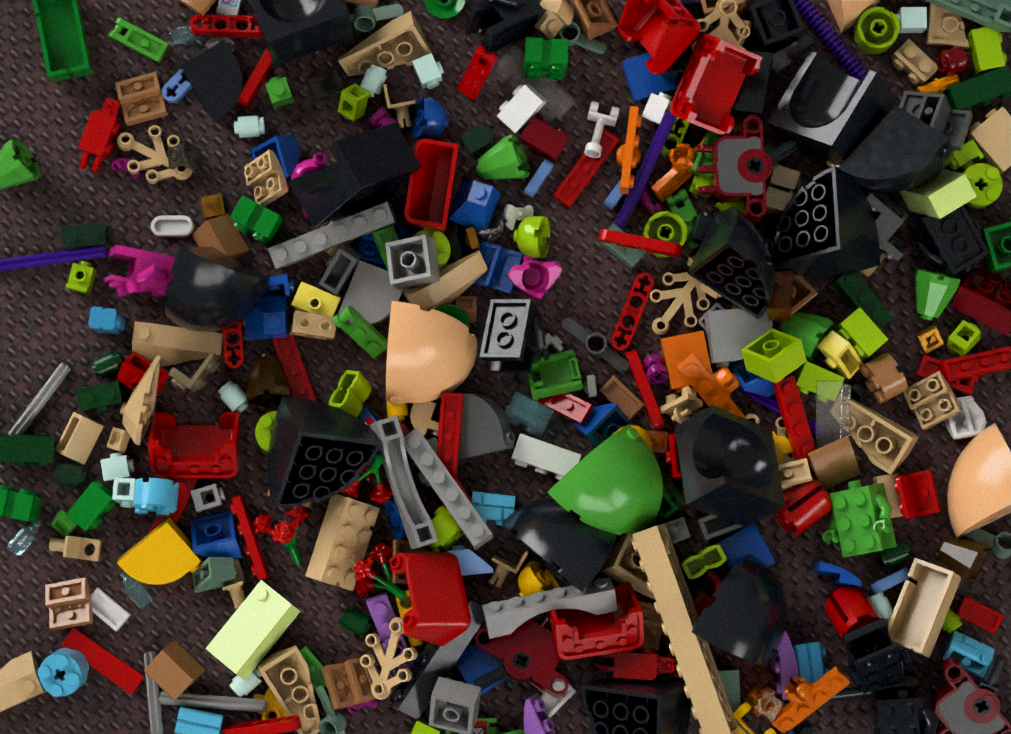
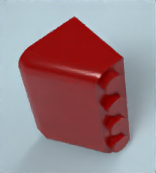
[404,139,459,234]

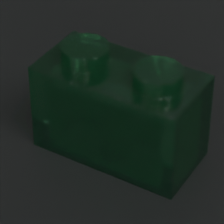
[61,223,110,250]

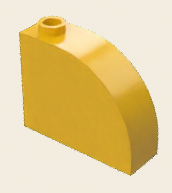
[117,517,203,585]

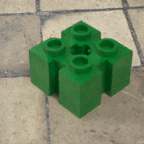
[522,37,568,81]
[230,195,284,245]
[0,485,43,523]

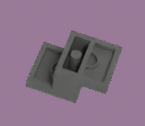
[899,91,973,151]
[866,190,909,261]

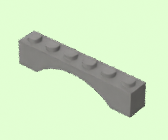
[268,202,398,269]
[370,415,438,550]
[404,428,493,550]
[482,577,618,639]

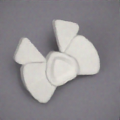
[504,204,533,230]

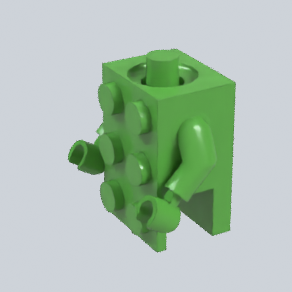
[823,480,897,558]

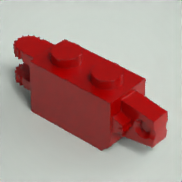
[78,98,121,174]
[598,648,676,680]

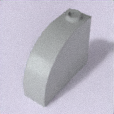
[338,260,406,326]
[704,308,773,368]

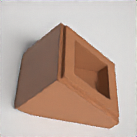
[455,296,477,323]

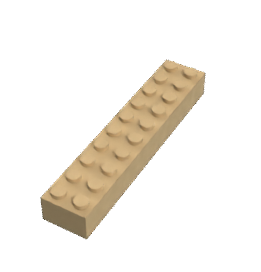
[632,524,739,734]

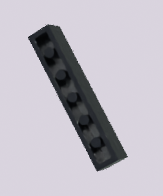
[390,594,484,720]

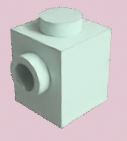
[895,7,927,33]
[412,53,444,89]
[100,452,135,482]
[112,478,136,508]

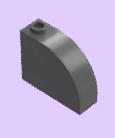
[459,393,515,460]

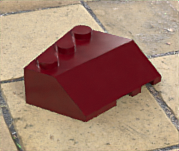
[951,268,1011,336]

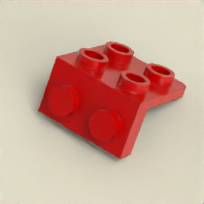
[894,469,941,519]

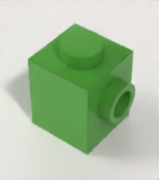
[265,76,294,109]

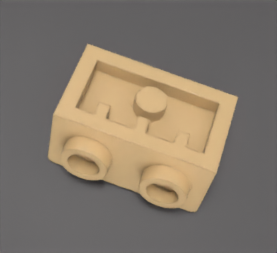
[890,39,938,86]
[289,311,336,341]

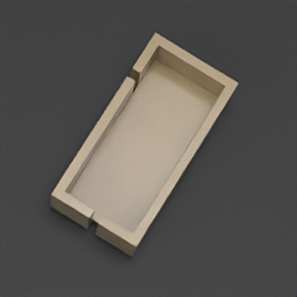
[305,494,380,591]
[888,558,961,658]

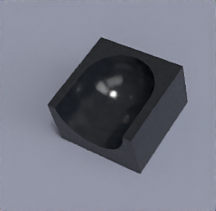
[246,0,354,67]
[766,51,898,166]
[289,122,421,227]
[675,405,785,527]

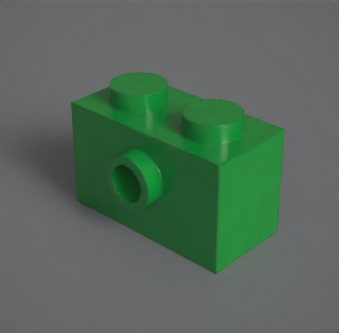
[66,479,116,531]

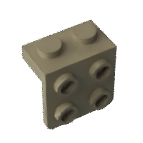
[169,352,220,393]

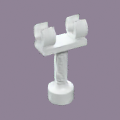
[584,101,620,158]

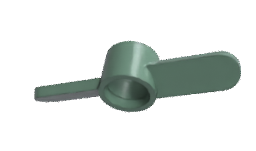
[350,3,404,32]
[540,15,607,54]
[966,528,1011,559]
[316,686,347,734]

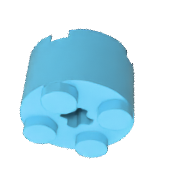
[133,478,179,517]
[38,648,89,697]

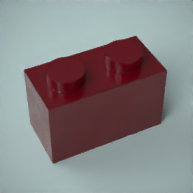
[519,116,569,163]

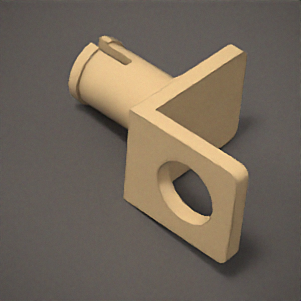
[383,84,416,129]
[49,535,102,561]
[489,548,530,588]
[222,559,246,609]

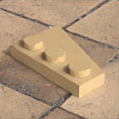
[926,3,970,49]

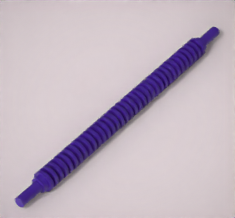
[793,0,895,107]

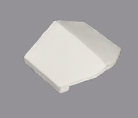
[945,396,987,440]

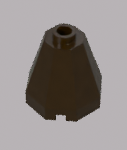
[246,353,291,407]
[935,537,992,587]

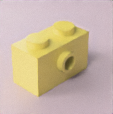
[291,281,342,317]
[818,330,863,379]

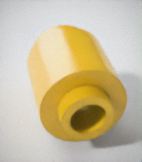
[386,401,409,421]

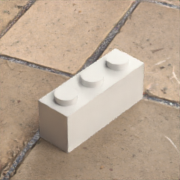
[511,433,581,480]

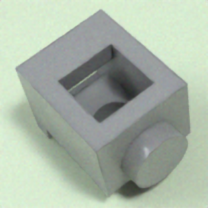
[191,483,226,513]

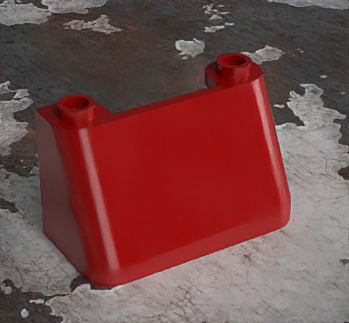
[616,0,701,75]
[670,34,763,136]
[147,412,241,479]
[389,552,471,646]
[547,583,644,660]

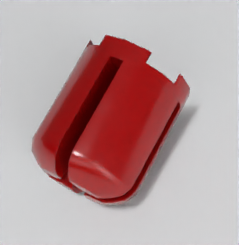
[776,478,832,538]
[825,585,881,642]

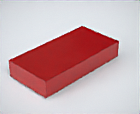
[956,596,1004,635]

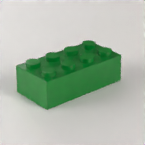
[32,0,94,82]

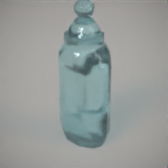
[170,25,210,44]
[7,521,41,556]
[120,572,152,609]

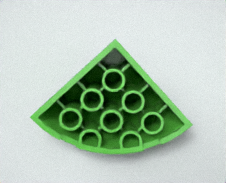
[548,424,663,535]

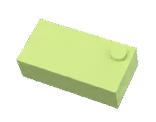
[899,169,977,219]
[205,580,301,680]

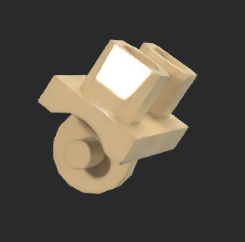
[660,386,703,424]

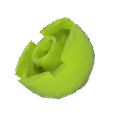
[513,216,550,258]

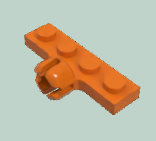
[616,106,642,194]
[651,132,720,202]
[676,353,746,418]
[769,666,850,734]

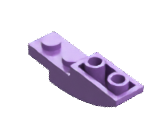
[366,592,414,678]
[774,631,799,700]
[524,693,556,734]

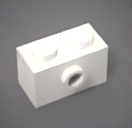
[497,84,547,133]

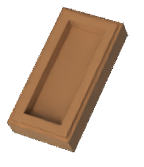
[599,375,645,420]

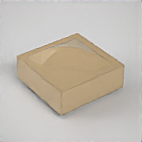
[106,427,130,453]

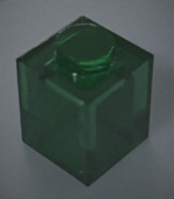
[460,123,494,158]

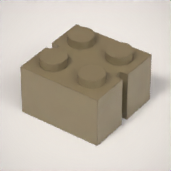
[757,165,802,219]

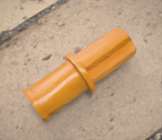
[917,74,960,94]

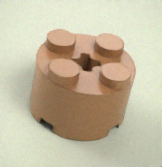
[859,352,908,404]

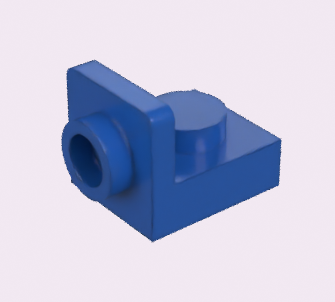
[268,274,295,298]

